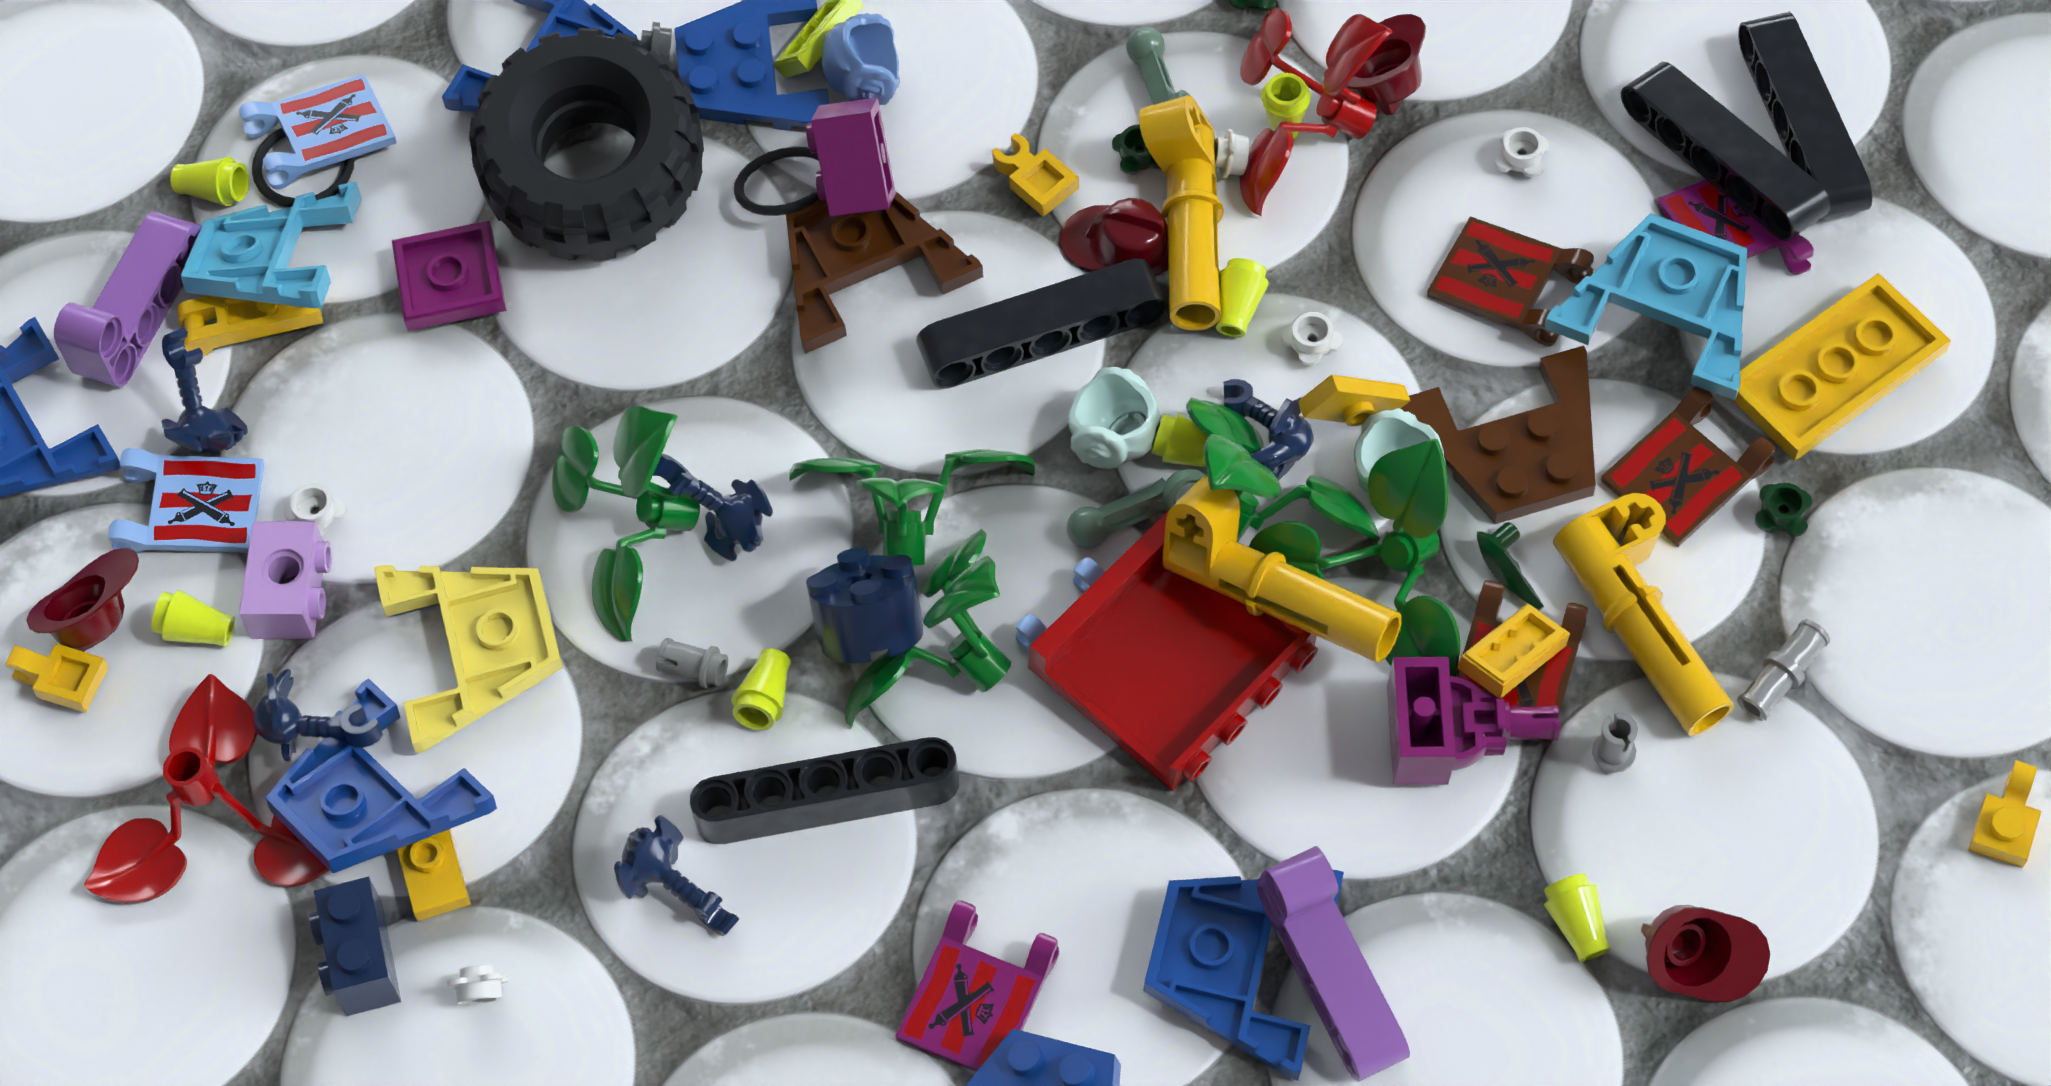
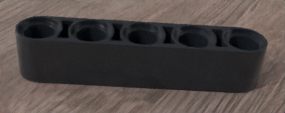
[1738,11,1872,221]
[1620,61,1830,241]
[916,258,1168,388]
[690,737,959,844]

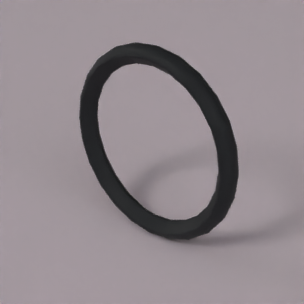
[252,128,355,207]
[734,146,820,216]

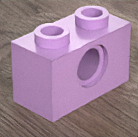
[239,521,332,639]

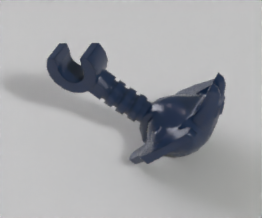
[161,328,248,453]
[1223,379,1314,481]
[653,454,773,562]
[253,669,383,761]
[614,815,739,936]

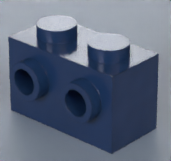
[309,876,402,1016]

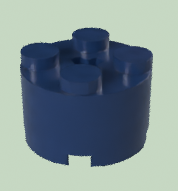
[806,548,923,663]

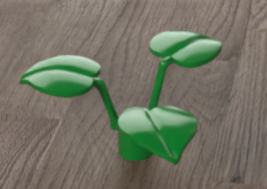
[1186,397,1380,544]
[552,406,700,641]
[1248,439,1460,678]
[789,449,1035,565]
[845,529,1011,728]

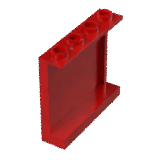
[1028,510,1318,792]

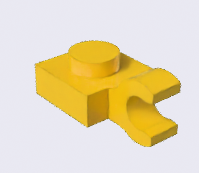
[5,643,109,713]
[1968,760,2042,868]

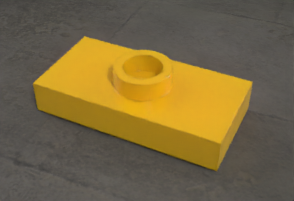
[1298,374,1411,426]
[1458,603,1570,699]
[397,829,471,921]

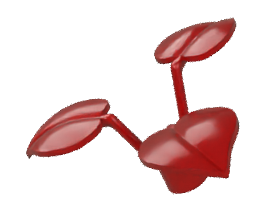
[1239,8,1392,216]
[84,674,330,903]

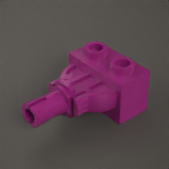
[806,98,896,216]
[1387,657,1560,785]

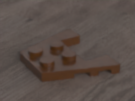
[786,192,984,354]
[1400,345,1596,524]

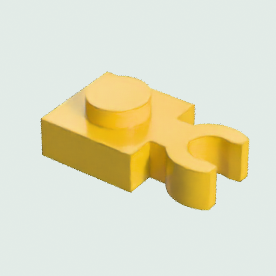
[992,133,1080,217]

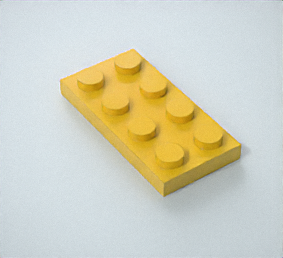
[1731,273,1951,461]

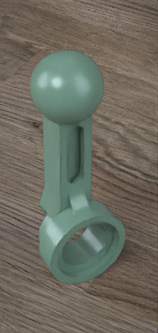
[1126,27,1190,105]
[1067,469,1207,549]

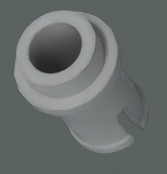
[656,638,728,688]
[1592,712,1638,773]

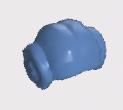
[822,13,900,106]

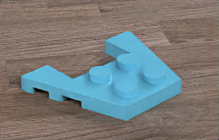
[180,182,362,308]
[1545,213,1747,401]

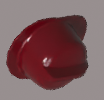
[1346,14,1426,115]
[1060,198,1169,276]
[26,548,139,652]
[1641,905,1771,1002]

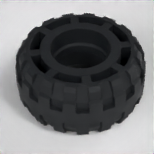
[469,28,704,261]

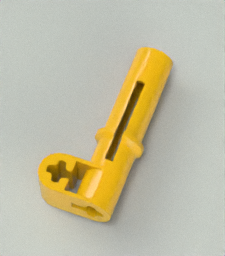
[1139,95,1224,331]
[1163,477,1402,663]
[1553,493,1734,736]

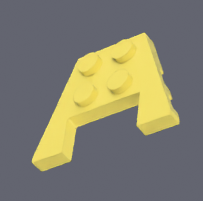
[374,565,563,753]

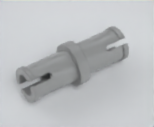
[1737,619,1830,721]

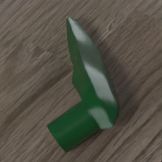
[1477,522,1544,611]

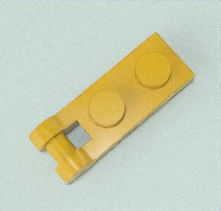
[177,295,323,357]

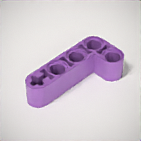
[54,212,202,387]
[1256,846,1410,1082]

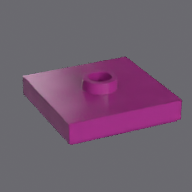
[391,220,507,331]

